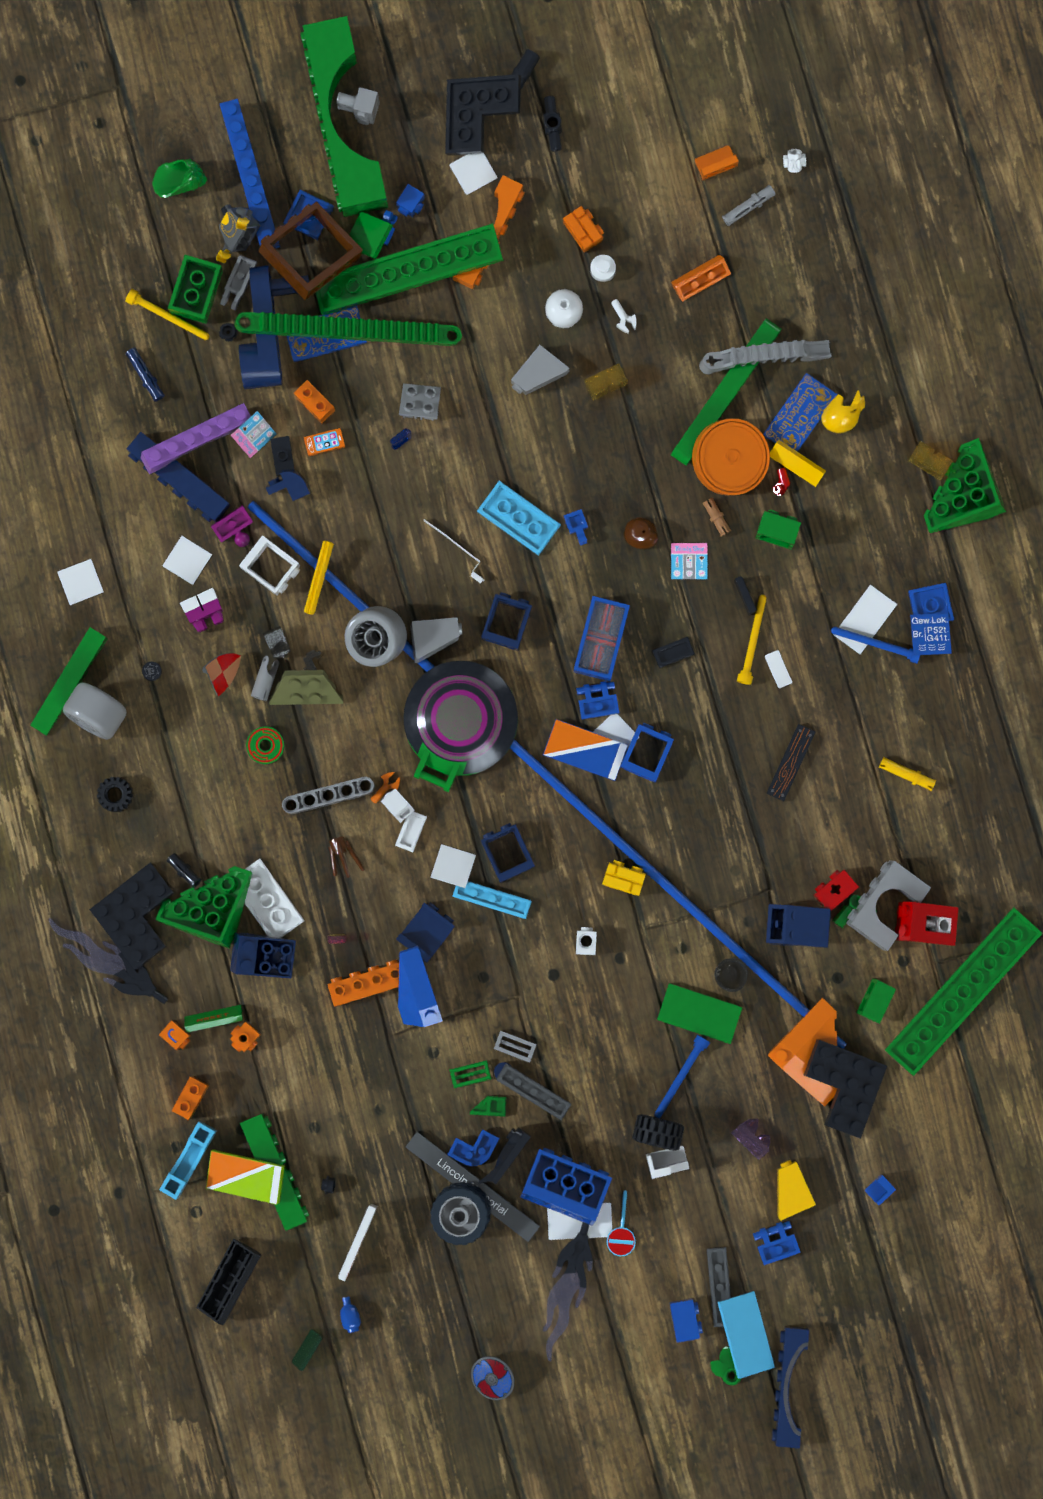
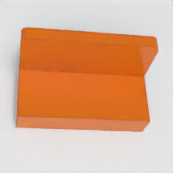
[695,145,739,180]

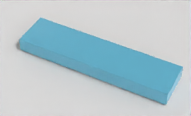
[452,881,532,919]

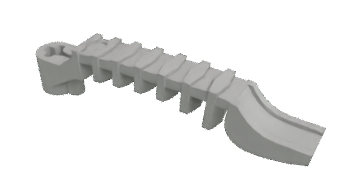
[699,340,832,374]

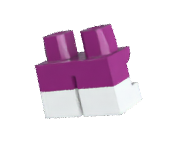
[180,588,224,633]

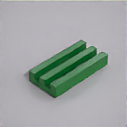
[450,1060,492,1088]

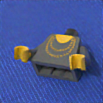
[216,204,260,263]

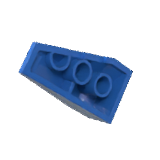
[398,946,443,1027]

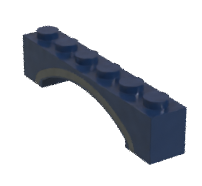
[772,1326,809,1449]

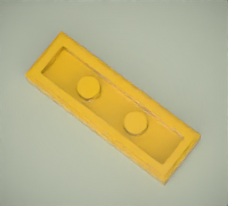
[770,439,826,487]

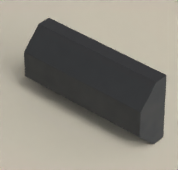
[196,1239,261,1325]

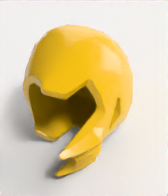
[821,391,865,434]

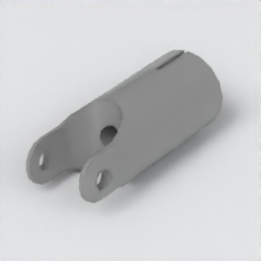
[251,656,279,701]

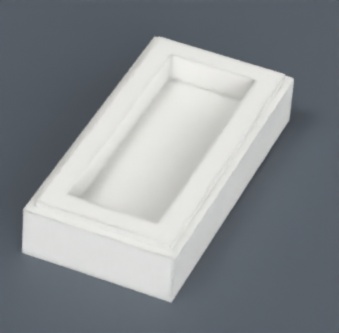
[395,811,427,852]

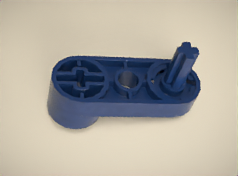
[239,266,309,390]

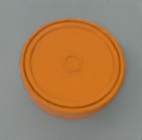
[692,419,770,496]

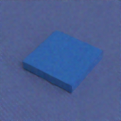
[283,190,334,240]
[908,583,954,621]

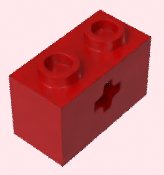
[814,870,859,911]

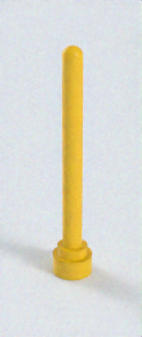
[125,288,209,340]
[737,594,766,685]

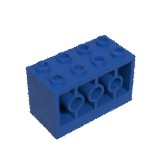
[520,1148,612,1226]

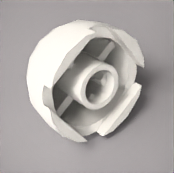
[545,289,583,328]

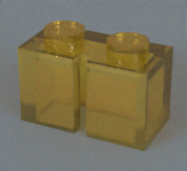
[584,363,627,401]
[908,441,953,480]

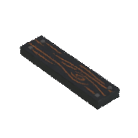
[766,724,815,802]

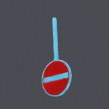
[607,1190,636,1256]

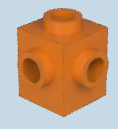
[230,1022,261,1052]

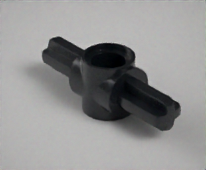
[543,96,562,152]

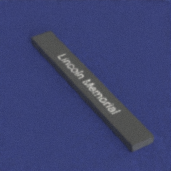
[406,1132,540,1242]

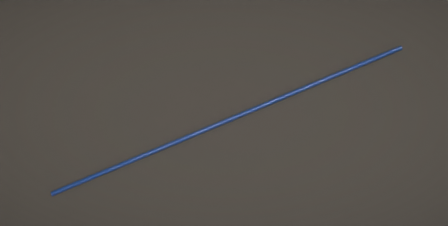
[247,501,847,1049]

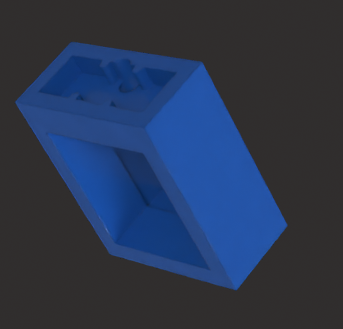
[620,723,674,783]

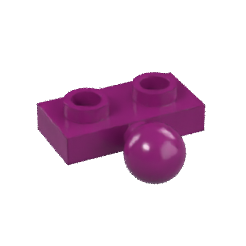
[211,505,253,547]

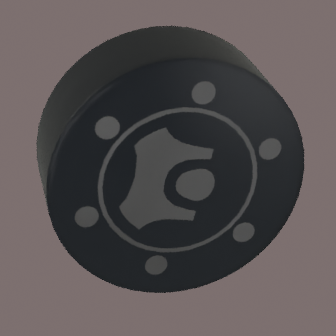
[142,662,162,681]

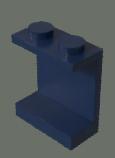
[396,902,455,963]

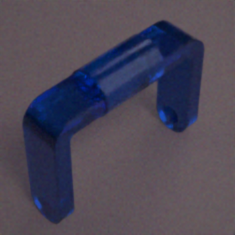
[390,428,412,450]

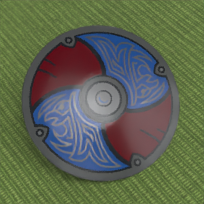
[471,1356,515,1400]

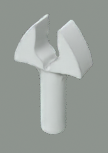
[611,299,636,334]

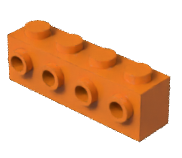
[327,959,399,1007]

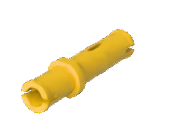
[879,757,936,791]

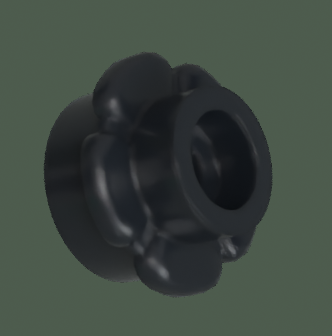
[219,323,238,342]
[321,1175,336,1195]

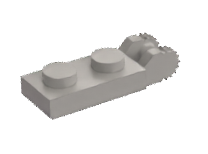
[220,255,257,310]

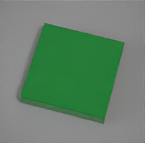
[349,212,393,259]

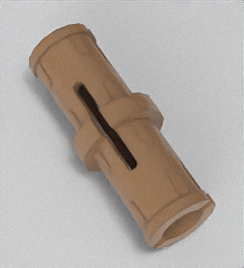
[703,498,732,537]

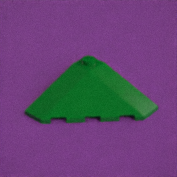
[924,438,1006,533]
[155,866,252,949]

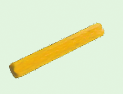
[304,541,334,615]

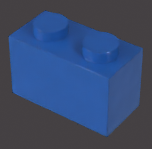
[669,1298,703,1343]

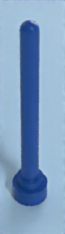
[831,627,920,664]
[654,1035,710,1118]

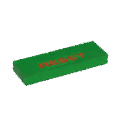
[184,1005,243,1032]

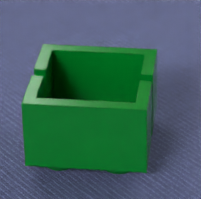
[755,510,801,550]

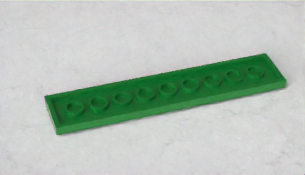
[313,223,504,316]
[884,907,1043,1076]

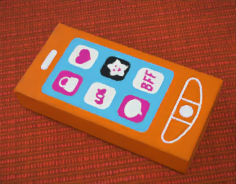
[304,428,345,456]

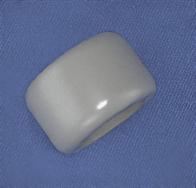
[344,606,407,667]
[63,682,127,740]

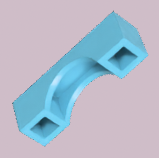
[159,1121,217,1200]

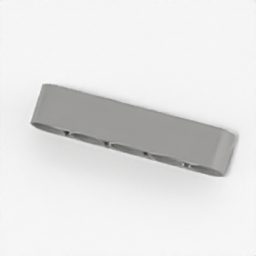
[282,777,375,814]

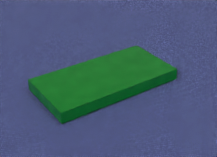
[657,983,742,1044]

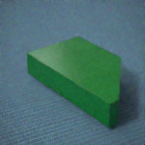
[470,1096,507,1117]

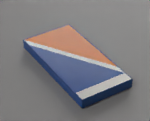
[543,719,628,781]

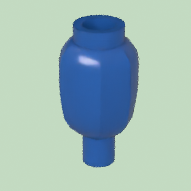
[340,1297,361,1333]

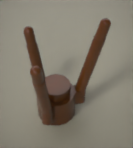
[328,836,365,878]

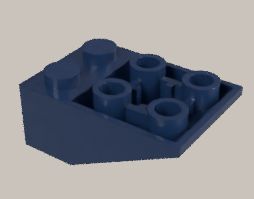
[766,904,831,948]
[230,933,296,978]

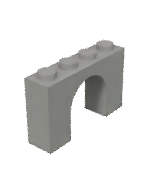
[846,860,931,951]

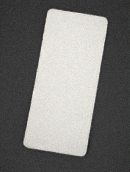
[765,650,792,688]

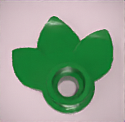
[710,1346,741,1385]

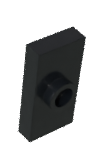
[270,436,295,477]

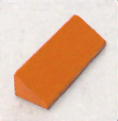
[671,255,731,302]

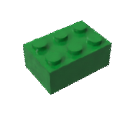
[168,255,223,324]

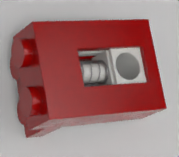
[895,902,959,946]

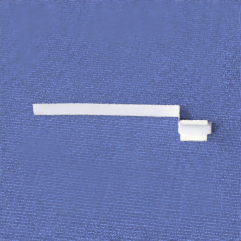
[424,519,485,583]

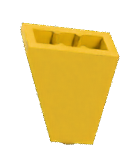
[777,1159,816,1221]

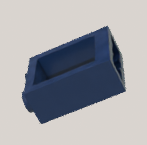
[481,592,532,651]
[481,823,535,883]

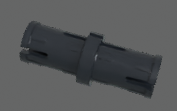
[167,853,202,888]

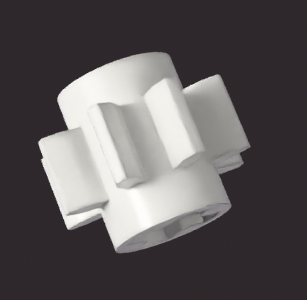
[783,149,806,172]

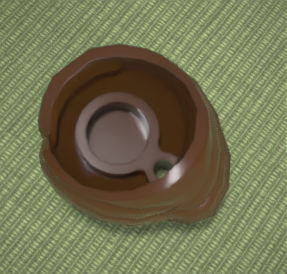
[624,517,658,550]

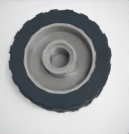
[430,1182,491,1245]

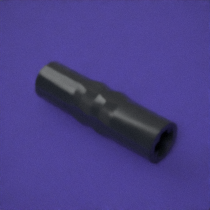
[511,49,540,89]

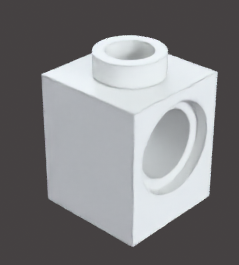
[381,789,415,823]
[576,927,597,955]

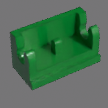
[856,978,896,1024]

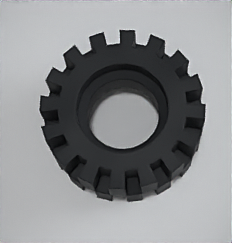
[97,777,133,812]

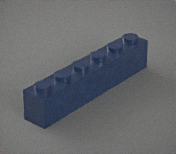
[126,432,230,522]

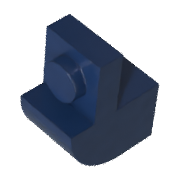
[266,469,310,501]

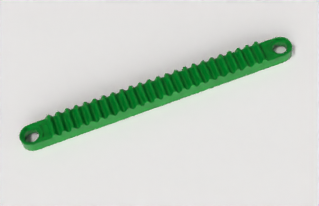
[235,312,462,346]

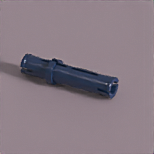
[125,348,165,402]

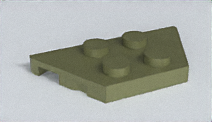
[269,670,343,705]

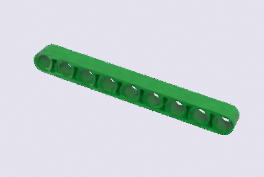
[671,318,782,466]

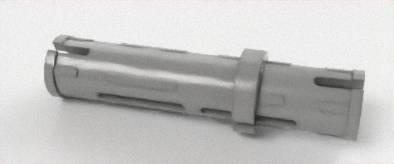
[722,185,776,227]

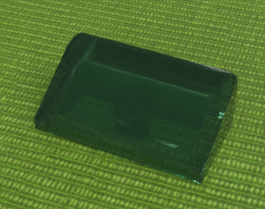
[292,1329,323,1371]

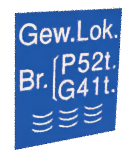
[910,613,952,655]

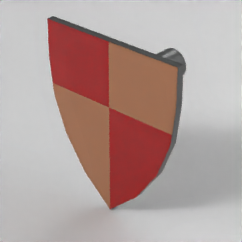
[202,653,241,697]

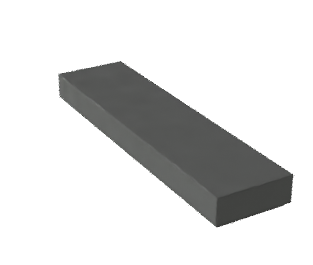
[496,1063,571,1121]
[707,1247,731,1327]

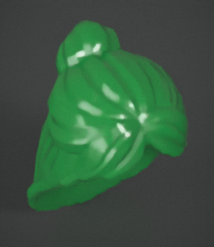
[152,159,207,198]

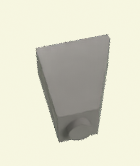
[511,345,569,395]
[410,618,462,663]

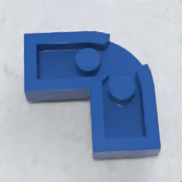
[448,1129,499,1166]

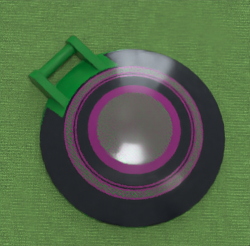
[403,661,518,793]

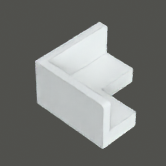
[646,1146,689,1179]

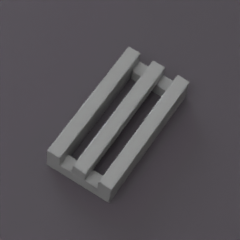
[494,1031,537,1063]

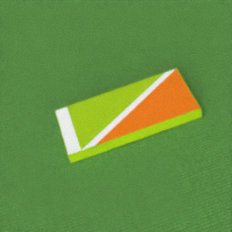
[206,1150,285,1205]

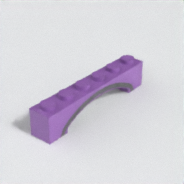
[141,403,251,474]

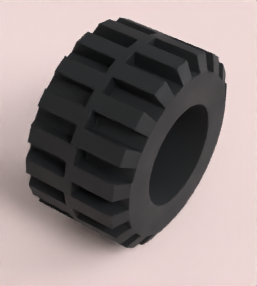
[632,1114,685,1151]

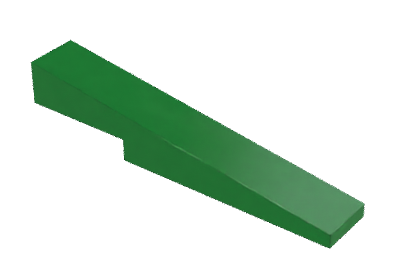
[30,627,108,736]

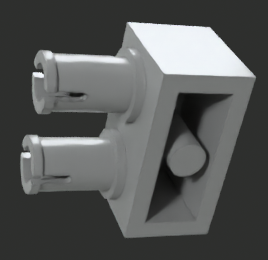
[336,87,380,125]

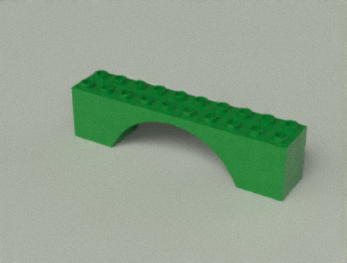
[300,16,388,217]

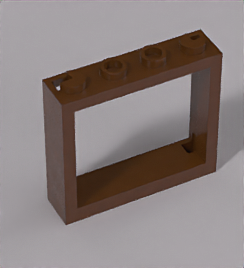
[259,201,363,300]

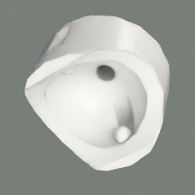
[590,255,616,282]

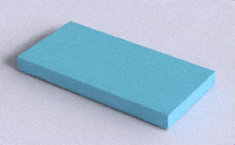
[477,481,561,556]
[717,1291,775,1379]

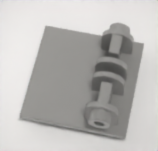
[399,384,441,421]

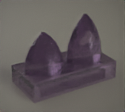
[731,1118,770,1160]

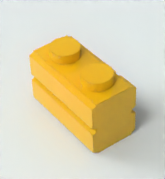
[602,860,646,896]

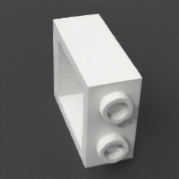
[239,535,300,595]

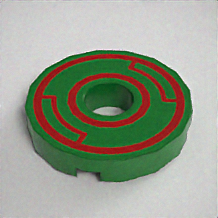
[246,726,285,765]

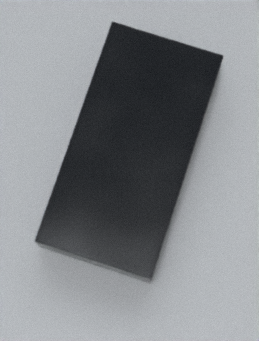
[734,576,757,616]
[652,637,695,669]

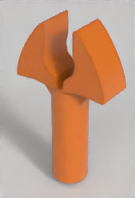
[371,772,400,803]

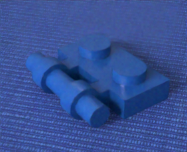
[576,681,619,720]
[753,1221,801,1265]

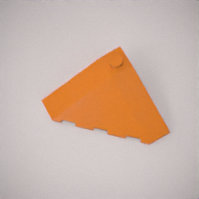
[768,998,837,1107]

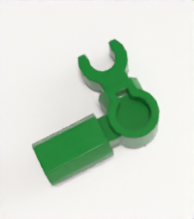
[832,895,877,928]

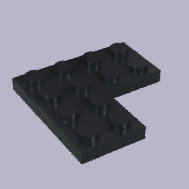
[445,74,521,155]
[89,862,174,970]
[804,1039,887,1139]

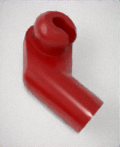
[773,468,790,496]

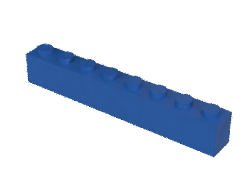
[220,98,280,248]

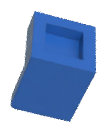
[865,1175,896,1205]

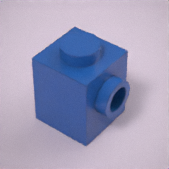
[396,184,425,217]

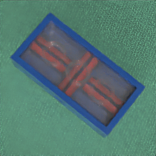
[573,596,630,682]

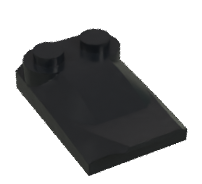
[478,1127,531,1184]

